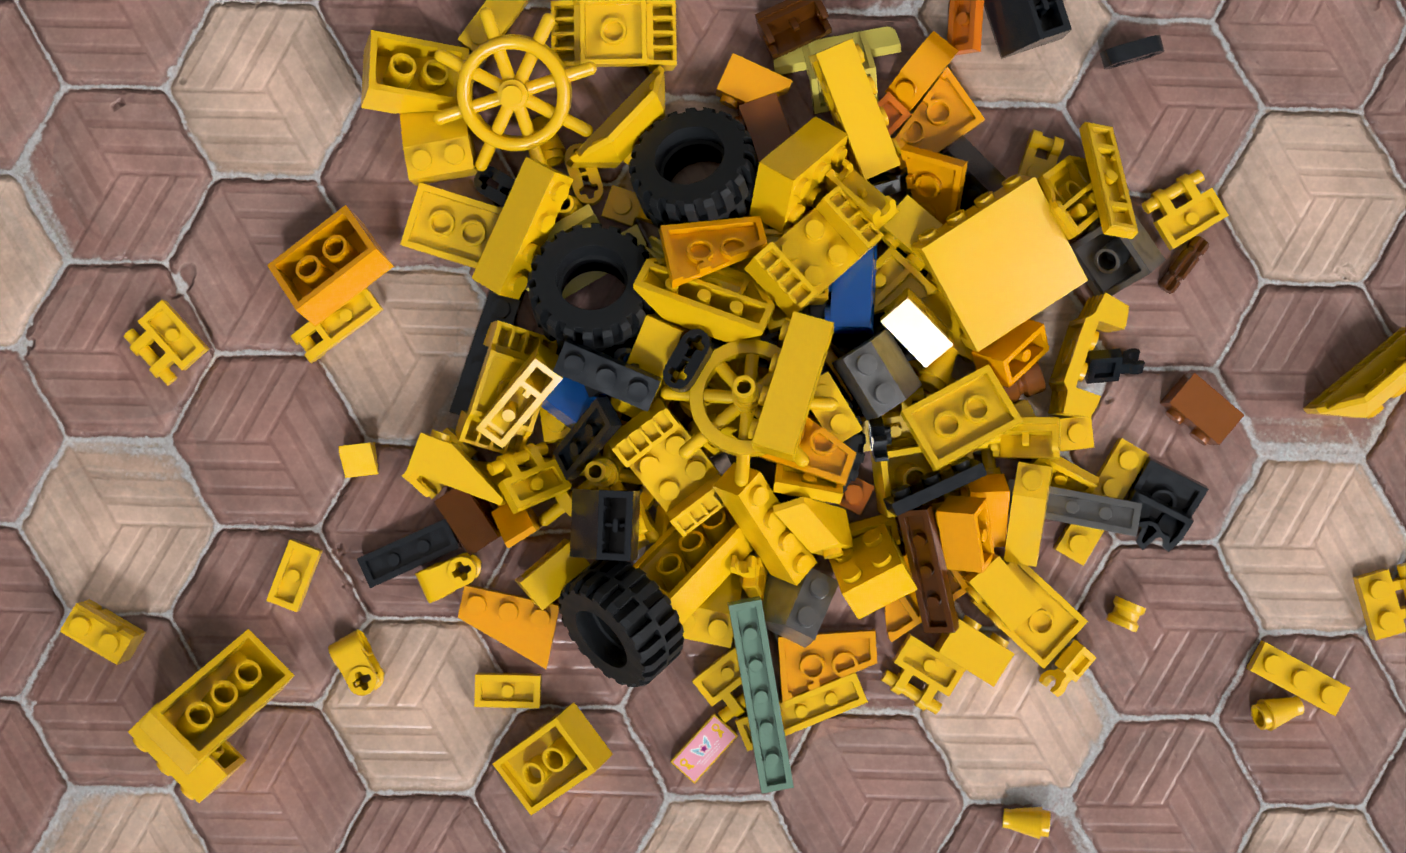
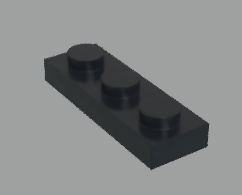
[553,338,662,412]
[553,396,622,480]
[883,457,987,516]
[357,519,461,588]

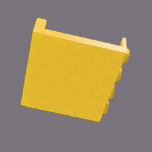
[910,174,1088,352]

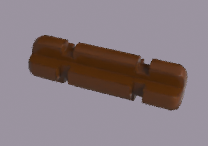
[1158,236,1209,294]

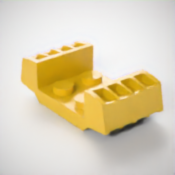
[551,0,677,72]
[744,185,884,320]
[1048,293,1129,417]
[455,320,558,454]
[608,397,725,537]

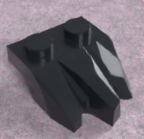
[1127,457,1209,552]

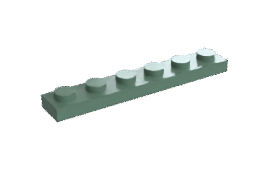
[727,596,794,794]

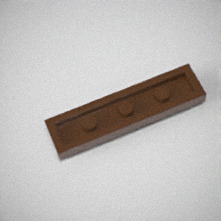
[898,505,959,633]

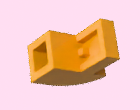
[885,31,959,111]

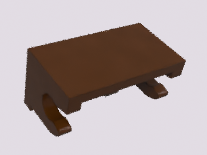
[755,0,832,60]
[434,488,501,556]

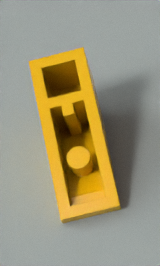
[476,343,563,448]
[406,429,506,506]
[1003,462,1053,567]
[773,496,854,559]

